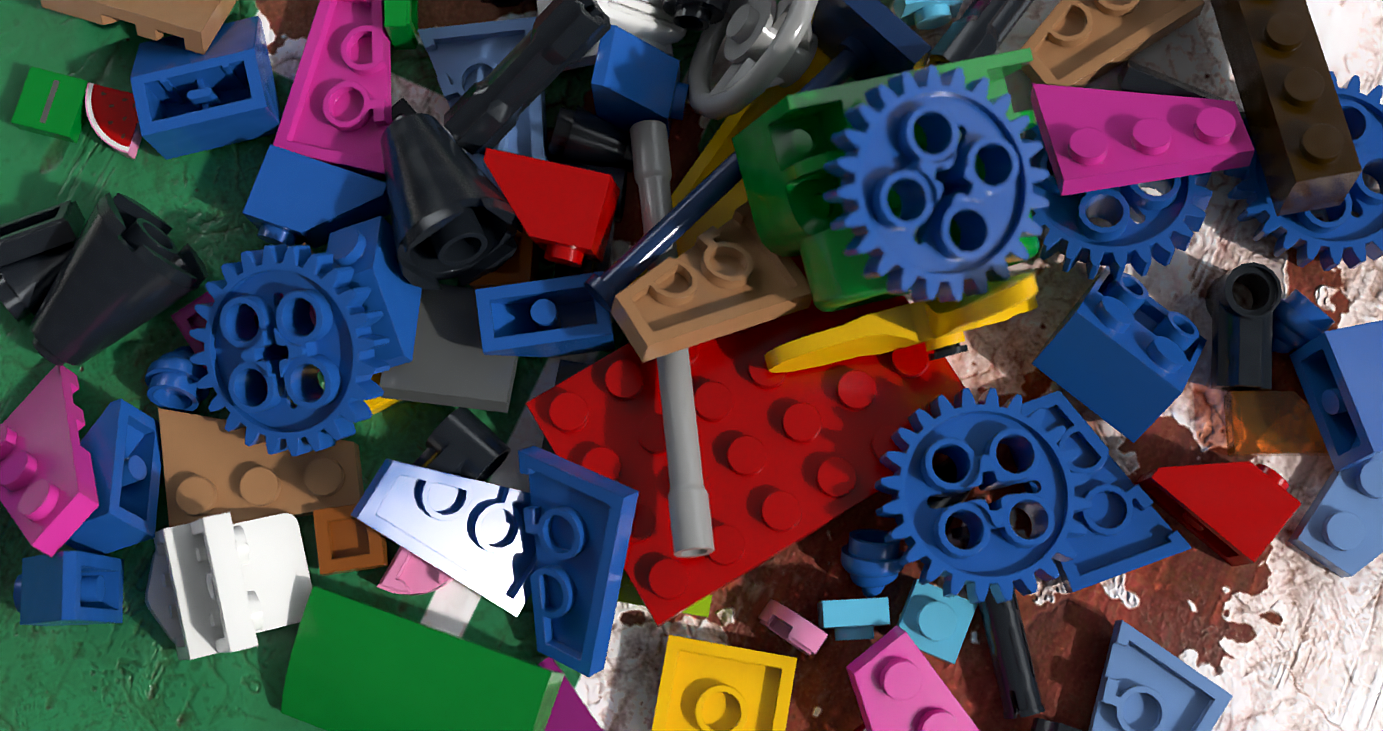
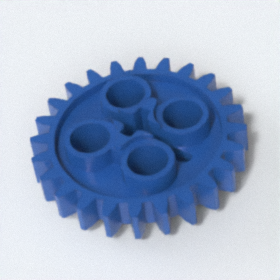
[824,66,1049,302]
[1224,71,1383,271]
[1021,121,1213,281]
[189,244,390,456]
[874,388,1092,604]

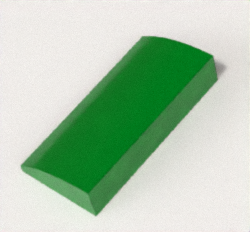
[280,586,564,731]

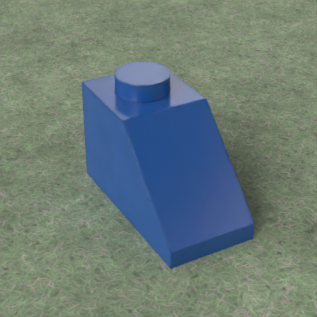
[591,25,689,139]
[242,144,390,249]
[326,216,422,368]
[475,271,616,358]
[1289,320,1383,472]
[64,399,162,555]
[13,551,124,626]

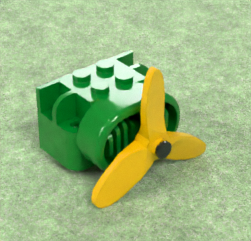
[732,47,1040,373]

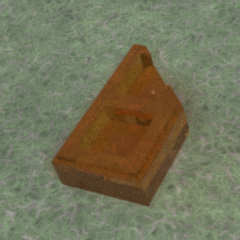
[1224,391,1329,457]

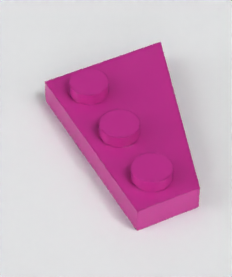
[273,0,392,180]
[1030,83,1255,196]
[0,365,99,557]
[846,625,980,731]

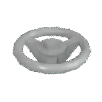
[687,0,818,120]

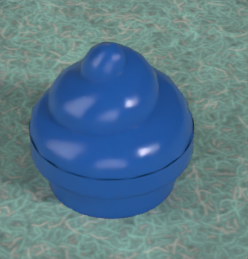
[1272,289,1335,353]
[145,345,210,413]
[840,529,904,598]

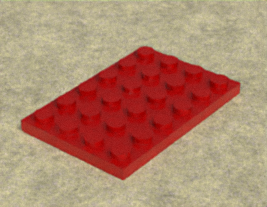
[526,255,965,627]

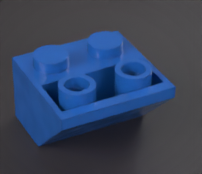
[130,16,282,160]
[1032,266,1207,443]

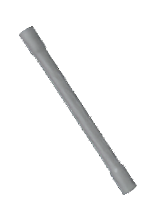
[630,120,714,557]

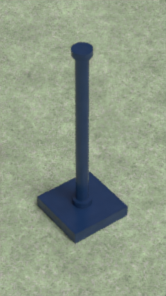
[584,0,932,312]

